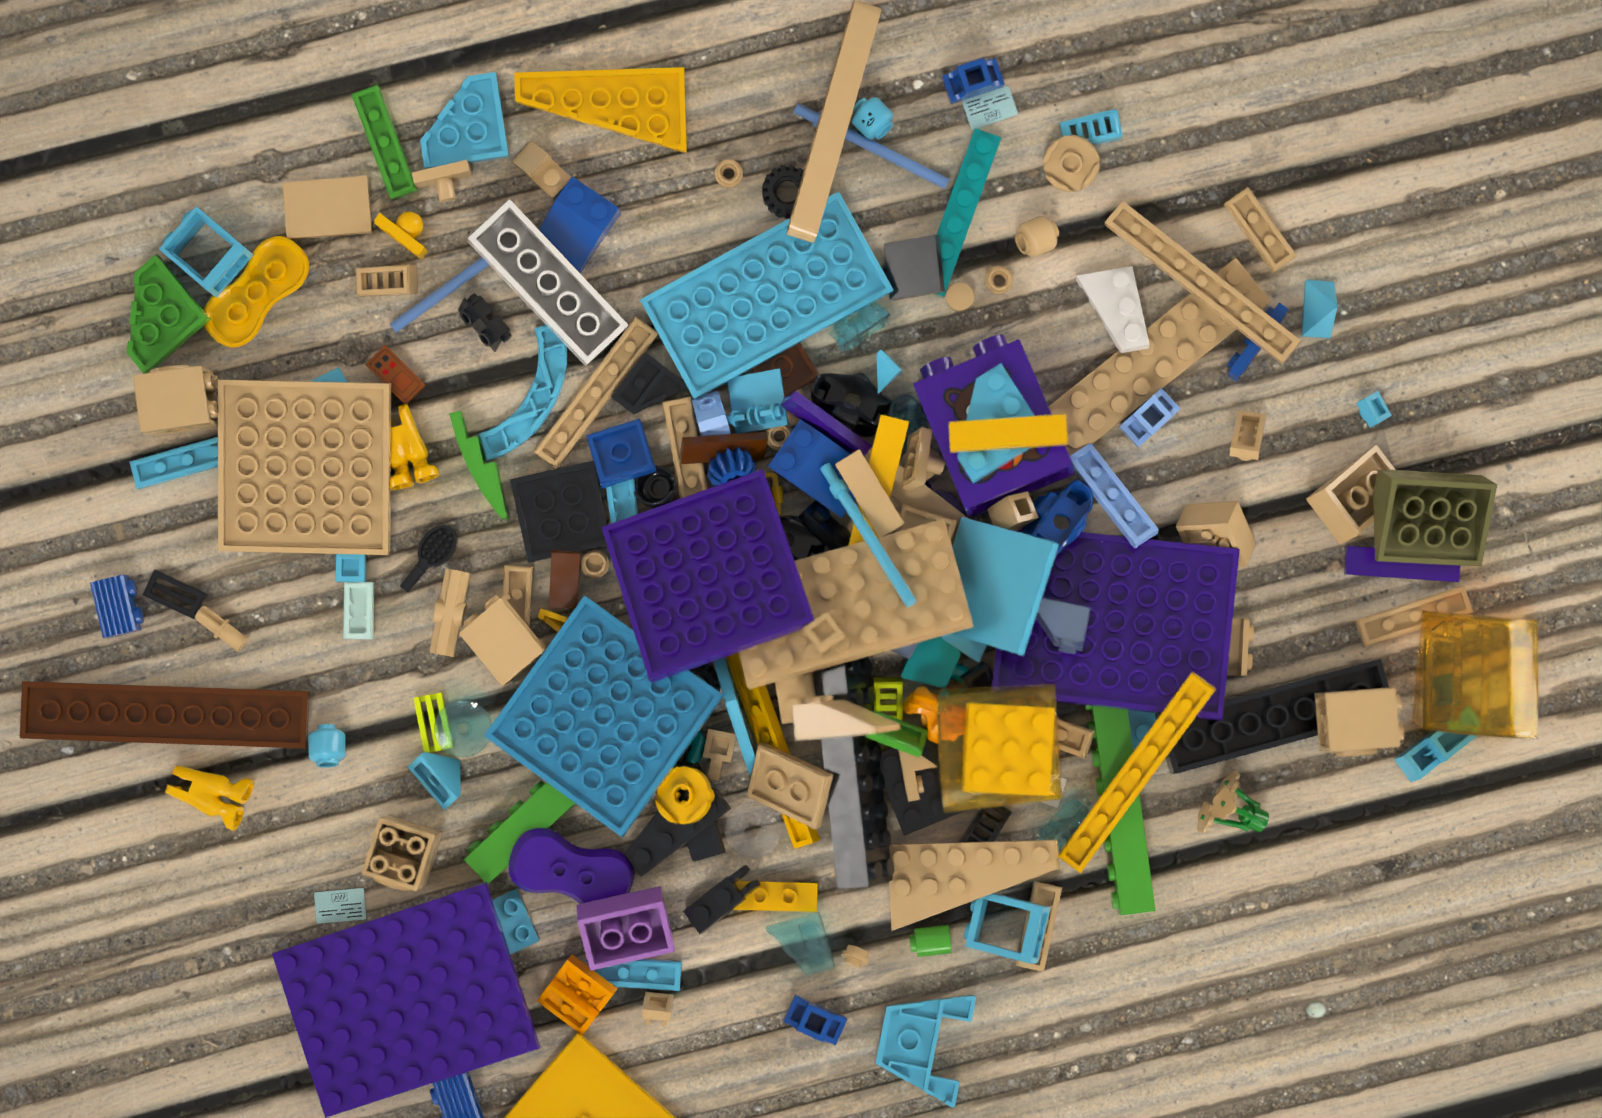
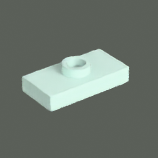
[343,582,374,639]

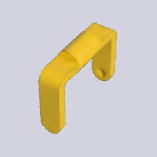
[765,472,784,516]

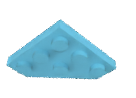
[420,72,509,169]
[957,364,1034,484]

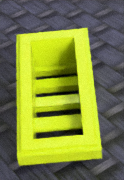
[873,677,903,721]

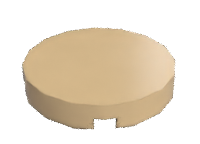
[1043,135,1100,192]

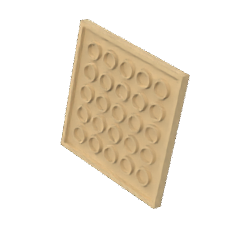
[218,379,391,555]

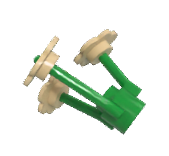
[1197,770,1269,833]

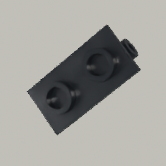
[458,293,512,352]

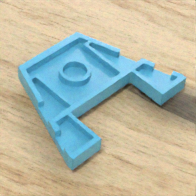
[875,995,976,1107]

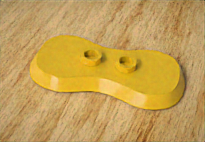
[204,236,309,348]

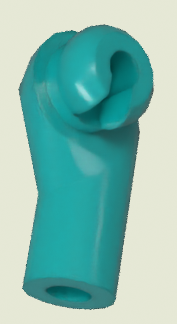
[685,729,706,765]

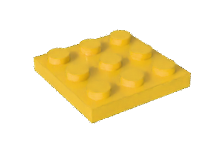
[961,703,1055,796]

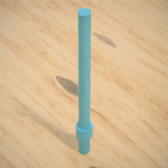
[820,463,916,607]

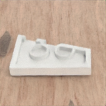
[1076,266,1150,353]

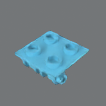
[727,369,789,434]
[493,889,540,955]

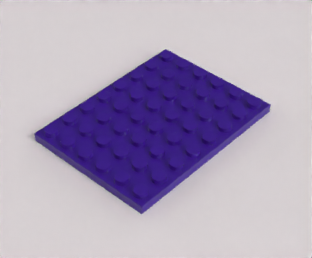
[991,526,1240,720]
[272,882,541,1118]

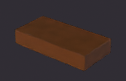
[549,550,580,609]

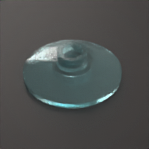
[889,395,928,450]
[434,700,492,757]

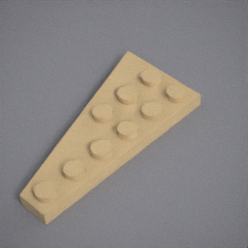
[889,840,1059,931]

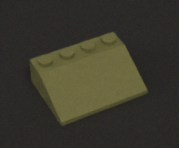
[1373,469,1498,567]

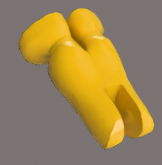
[389,404,440,491]
[165,765,254,831]

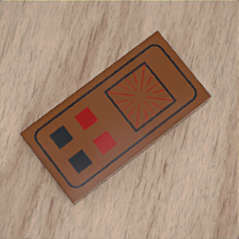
[365,345,426,404]

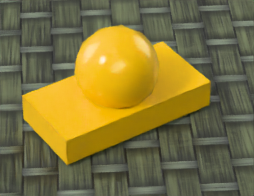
[374,212,428,259]

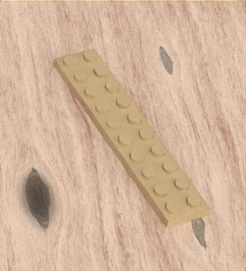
[1048,258,1271,456]

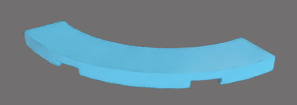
[478,325,567,462]

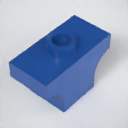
[942,57,1005,104]
[783,994,847,1045]

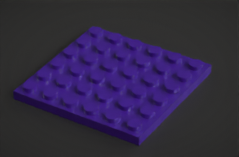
[601,469,815,683]

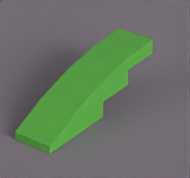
[449,411,510,520]

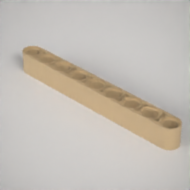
[786,0,882,243]

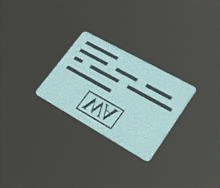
[962,86,1018,130]
[314,888,366,924]

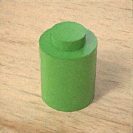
[909,925,952,957]

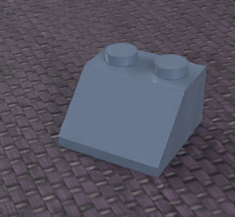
[1035,598,1090,654]

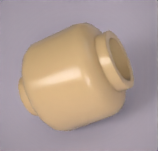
[1015,216,1059,257]

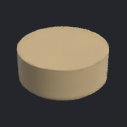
[945,282,974,312]

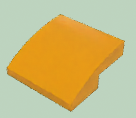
[537,954,618,1035]

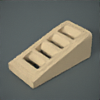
[356,265,418,297]

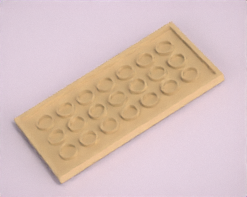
[739,519,974,689]

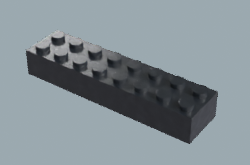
[814,656,894,889]
[1155,659,1389,774]

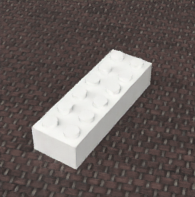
[468,199,629,366]

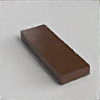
[679,432,768,464]

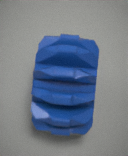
[707,447,757,487]

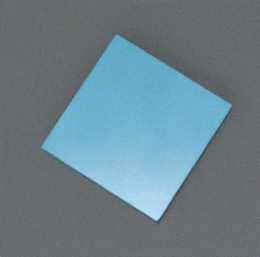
[951,517,1059,656]

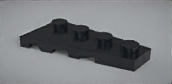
[624,763,731,877]

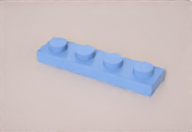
[1070,443,1159,549]

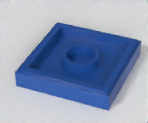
[586,418,656,489]

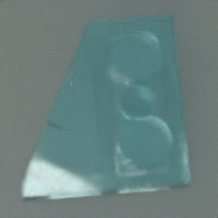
[766,911,835,976]

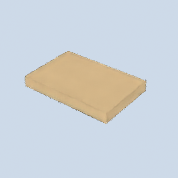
[282,175,373,240]
[747,742,833,829]

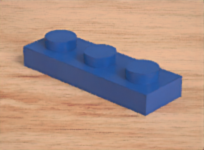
[1227,303,1288,382]

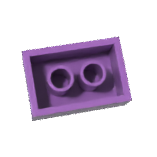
[577,886,675,971]

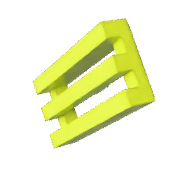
[413,692,453,753]

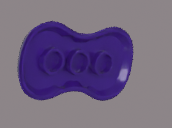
[508,828,634,904]

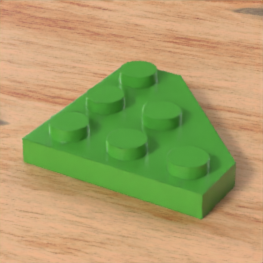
[127,254,211,374]

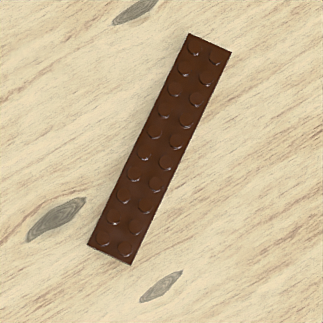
[19,681,310,749]

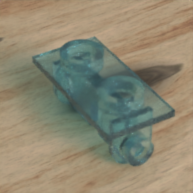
[1037,797,1090,852]

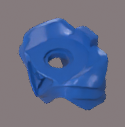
[1023,479,1093,554]

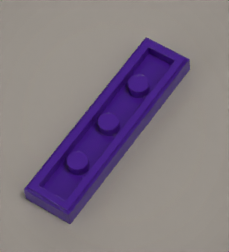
[780,391,872,456]
[1344,546,1460,582]

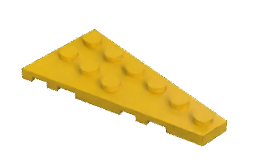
[514,67,687,153]

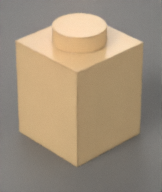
[987,492,1039,531]

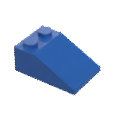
[539,176,621,273]
[768,419,856,519]

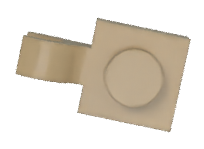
[703,729,736,781]

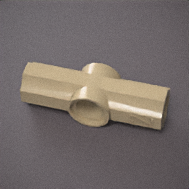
[429,569,471,657]

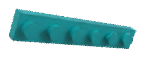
[934,128,1001,298]

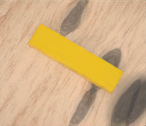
[949,414,1068,453]

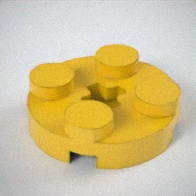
[655,766,715,824]

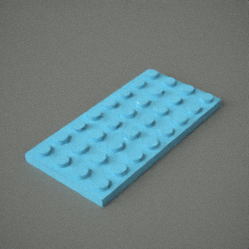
[640,192,894,400]

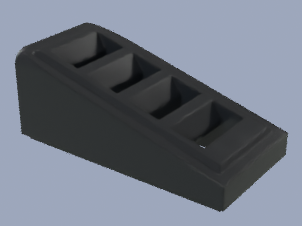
[958,796,1012,842]

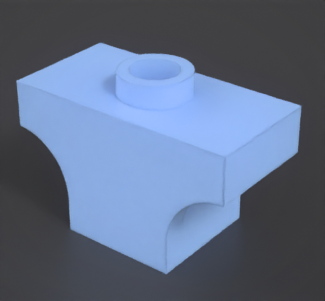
[1119,388,1181,448]
[691,390,731,436]

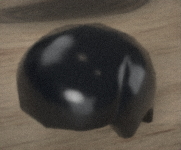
[634,465,678,508]

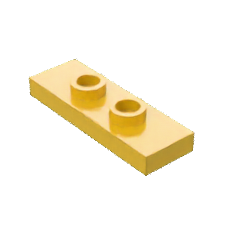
[733,881,818,912]

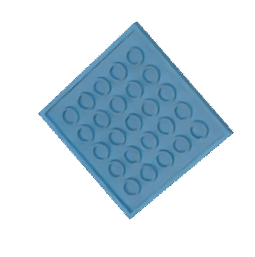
[484,595,723,837]

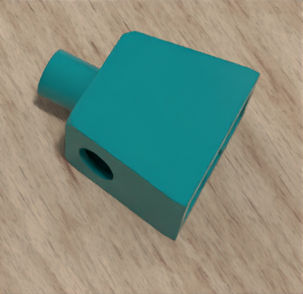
[900,637,970,689]

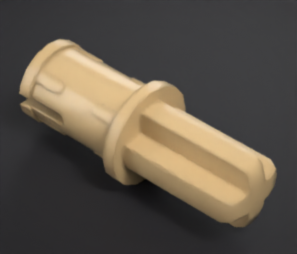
[195,606,249,653]

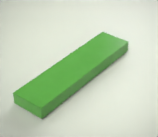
[351,84,418,201]

